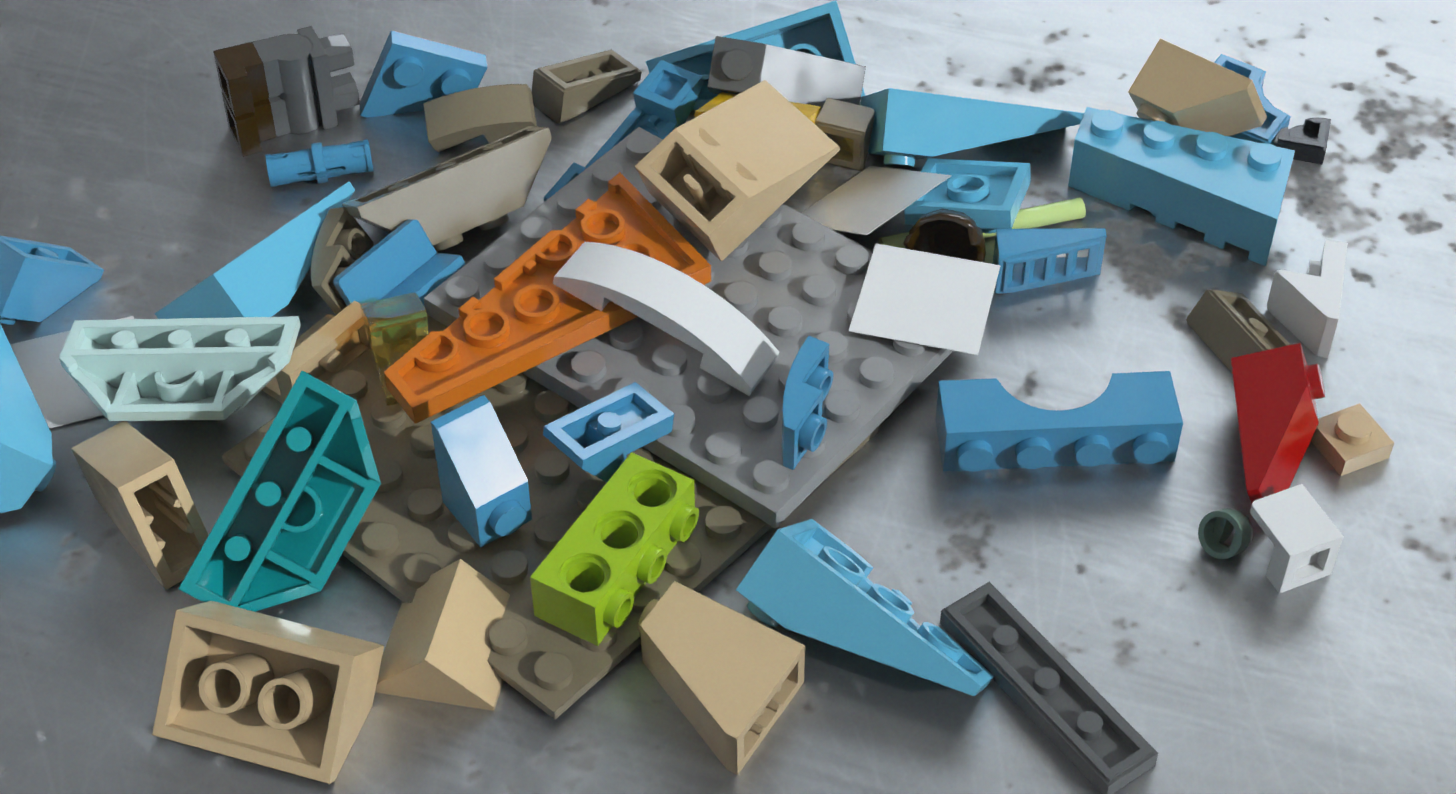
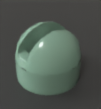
[1198,508,1254,559]

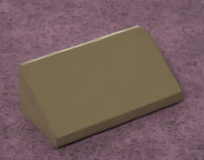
[1186,289,1291,373]

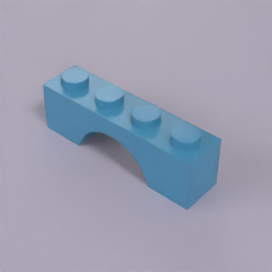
[935,371,1183,472]

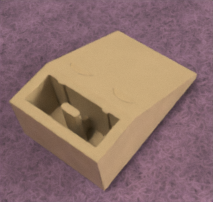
[635,80,840,262]

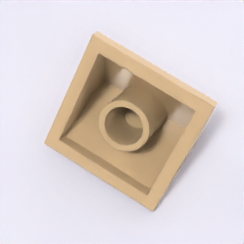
[375,559,510,711]

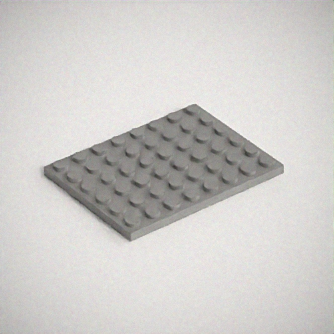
[424,127,953,528]

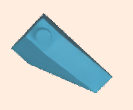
[646,0,866,110]
[860,88,1084,168]
[155,181,355,319]
[0,324,56,513]
[736,519,994,697]

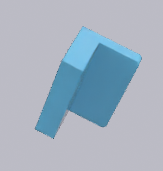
[333,219,466,338]

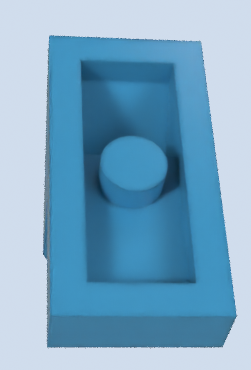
[543,382,675,482]

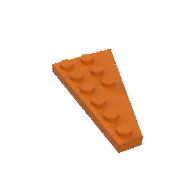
[384,172,711,424]

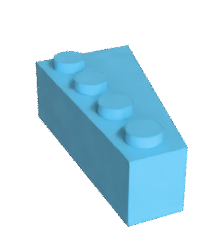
[1068,107,1295,266]

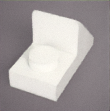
[1267,239,1348,358]

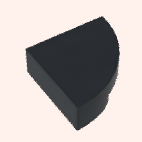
[1273,118,1331,165]

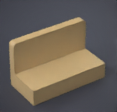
[262,300,377,404]

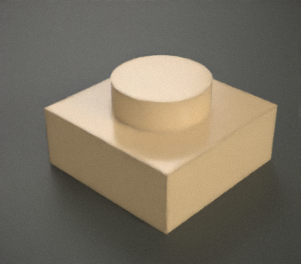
[1311,403,1394,476]

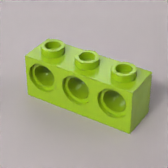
[530,452,699,646]

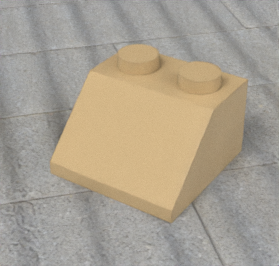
[1128,38,1267,136]

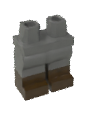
[213,26,360,157]

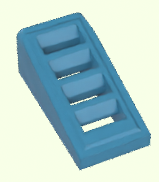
[992,228,1107,294]

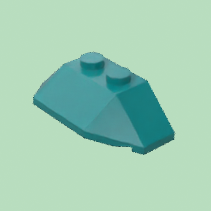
[179,371,381,612]

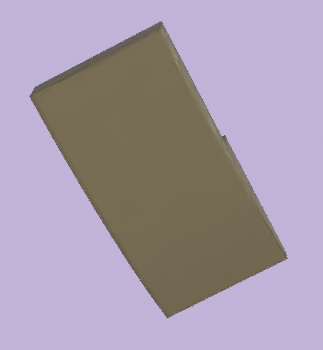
[423,84,537,152]
[311,207,374,315]

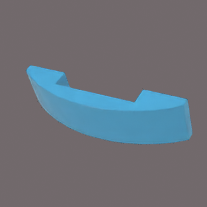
[544,60,704,201]

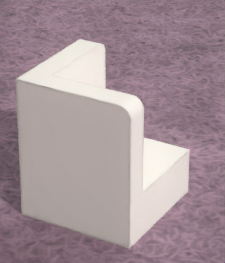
[1250,484,1344,594]

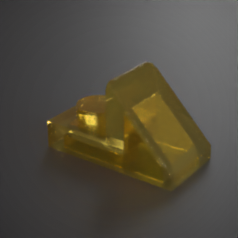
[360,292,429,406]

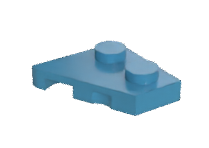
[359,31,488,118]

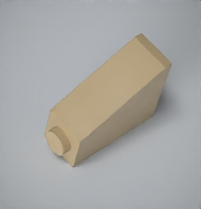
[71,421,208,589]
[637,581,805,775]

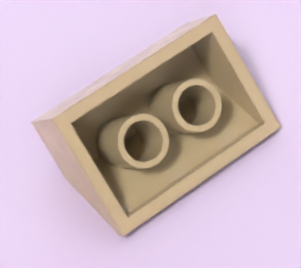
[152,601,384,784]

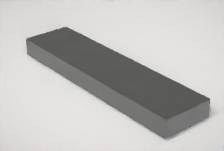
[940,582,1158,794]

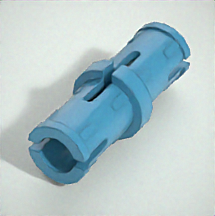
[265,139,374,187]

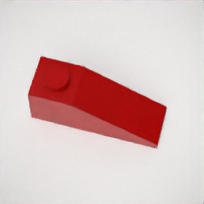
[1231,343,1325,504]

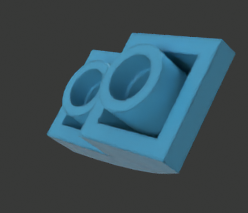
[781,336,834,470]

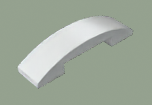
[553,242,779,396]

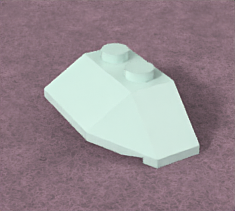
[59,316,301,421]

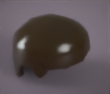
[903,208,986,262]

